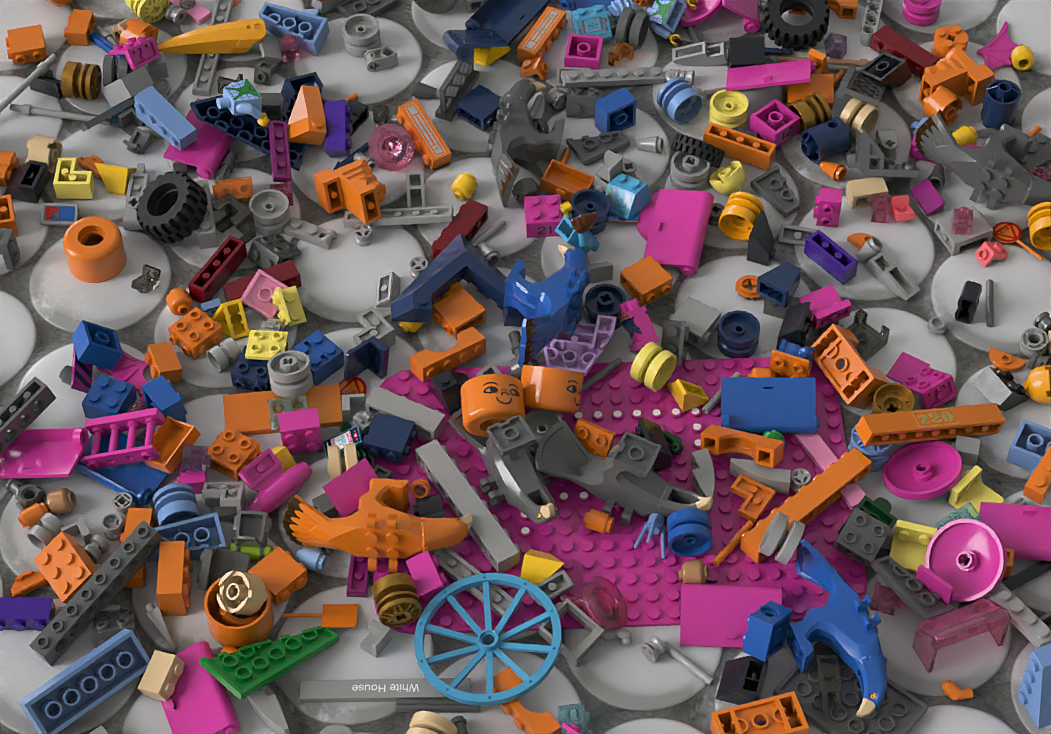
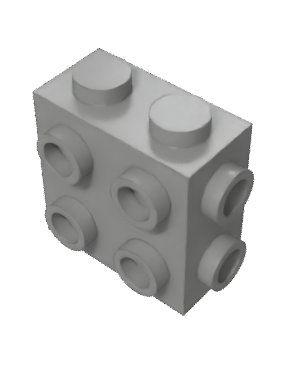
[668,297,721,349]

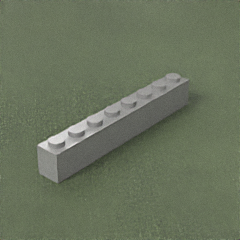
[416,439,521,573]

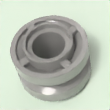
[1020,328,1048,358]

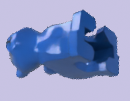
[778,339,816,365]

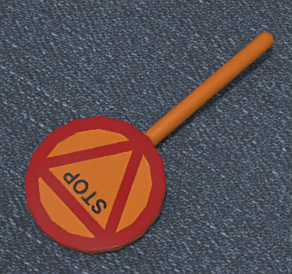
[993,222,1044,260]
[339,375,367,400]

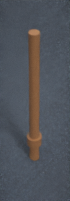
[777,56,871,67]

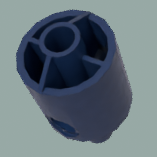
[980,80,1021,129]
[801,117,852,163]

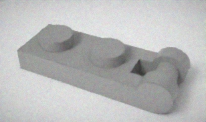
[284,217,337,249]

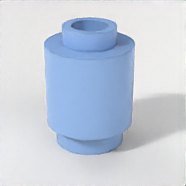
[295,546,327,571]

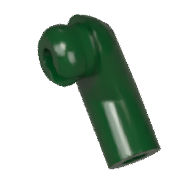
[663,430,683,455]

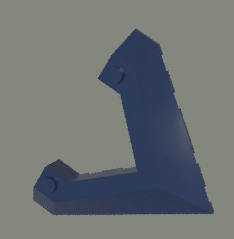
[190,72,323,171]
[391,233,527,326]

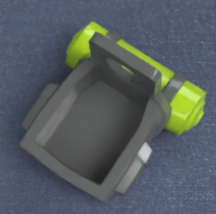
[228,510,274,561]

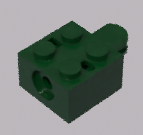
[838,495,898,534]

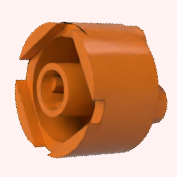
[120,17,159,45]
[931,24,969,60]
[922,85,964,126]

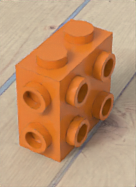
[5,24,48,66]
[212,176,254,204]
[620,255,673,306]
[432,287,486,340]
[168,307,224,360]
[204,427,261,482]
[248,546,308,606]

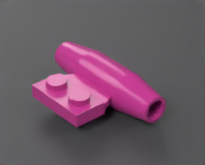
[238,448,313,514]

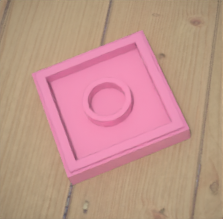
[240,269,289,319]

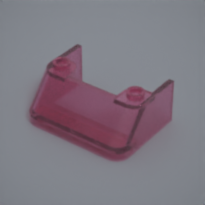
[912,598,1011,673]

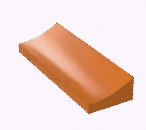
[223,384,343,436]

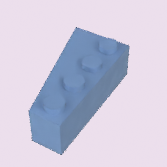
[258,2,330,57]
[134,85,197,151]
[147,512,227,561]
[1017,643,1051,729]

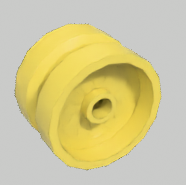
[709,89,749,129]
[630,342,677,392]

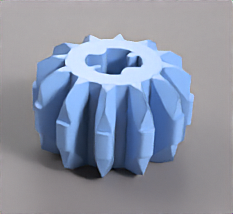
[607,0,637,24]

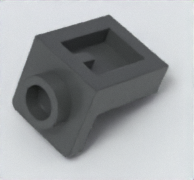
[254,61,278,86]

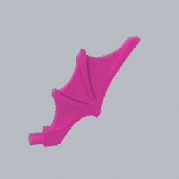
[977,21,1023,81]
[96,350,150,407]

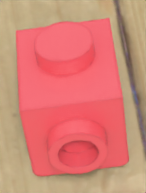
[891,195,915,222]
[975,241,1009,267]

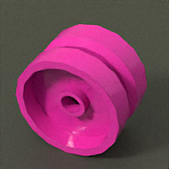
[902,0,942,26]

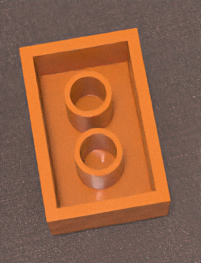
[33,531,98,604]
[156,541,193,616]

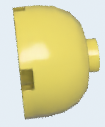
[709,161,746,195]

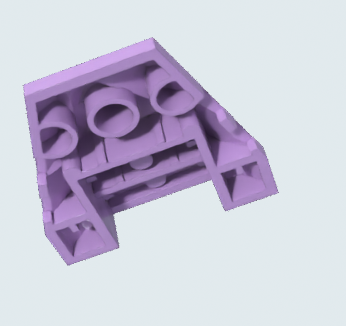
[543,315,617,376]

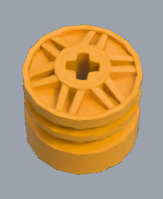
[718,192,764,241]
[1027,202,1051,251]

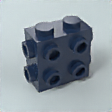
[457,84,501,132]
[231,345,271,392]
[362,413,418,464]

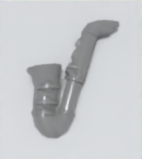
[664,69,707,106]

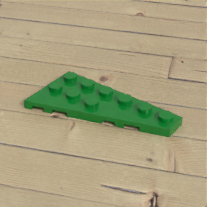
[200,626,339,700]

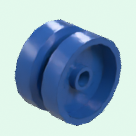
[667,508,713,557]

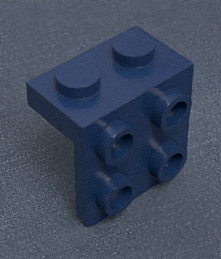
[344,336,390,382]

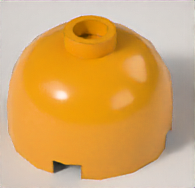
[1024,365,1051,404]

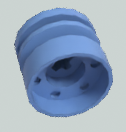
[657,77,704,124]
[848,423,892,473]
[153,483,201,526]

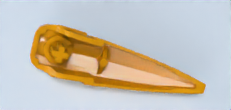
[157,18,266,54]

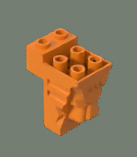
[918,45,995,107]
[313,158,387,225]

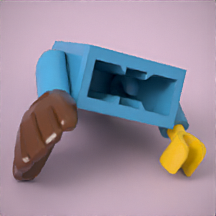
[555,201,600,253]

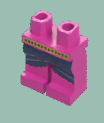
[618,298,660,352]

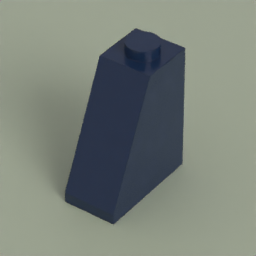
[756,262,801,308]

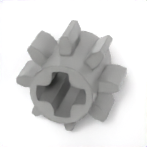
[260,318,283,332]
[352,411,375,435]

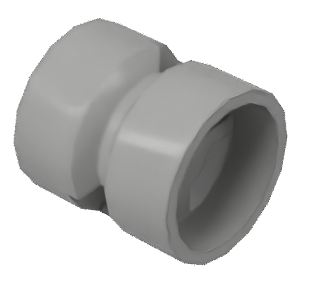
[206,337,241,372]
[27,513,64,550]

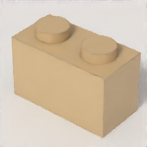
[846,176,889,209]
[138,650,185,702]

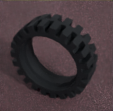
[670,133,725,168]

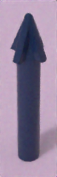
[764,47,794,56]
[333,142,371,170]

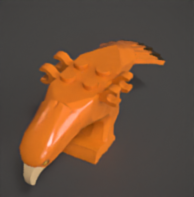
[283,478,473,573]

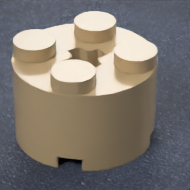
[25,134,63,173]
[217,571,268,616]

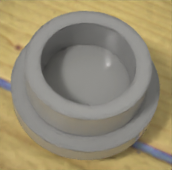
[927,316,947,334]

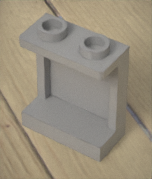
[934,205,993,256]

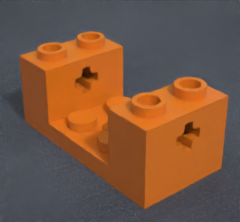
[811,323,890,410]
[710,691,809,734]

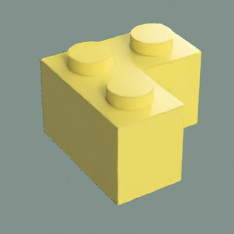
[53,158,95,199]

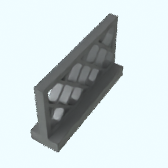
[435,57,480,122]
[836,64,887,106]

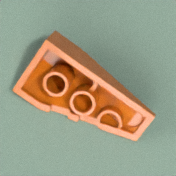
[287,85,326,145]

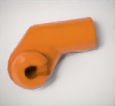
[941,680,973,701]

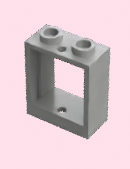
[539,598,605,666]

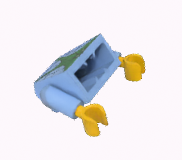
[646,0,699,47]
[216,79,270,127]

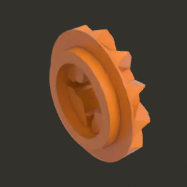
[735,275,761,300]

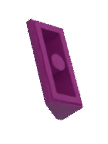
[910,178,945,216]

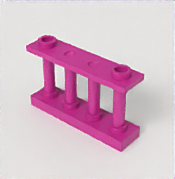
[80,408,166,470]

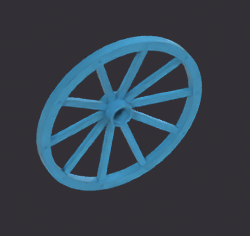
[414,573,562,706]

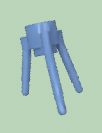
[634,513,667,559]

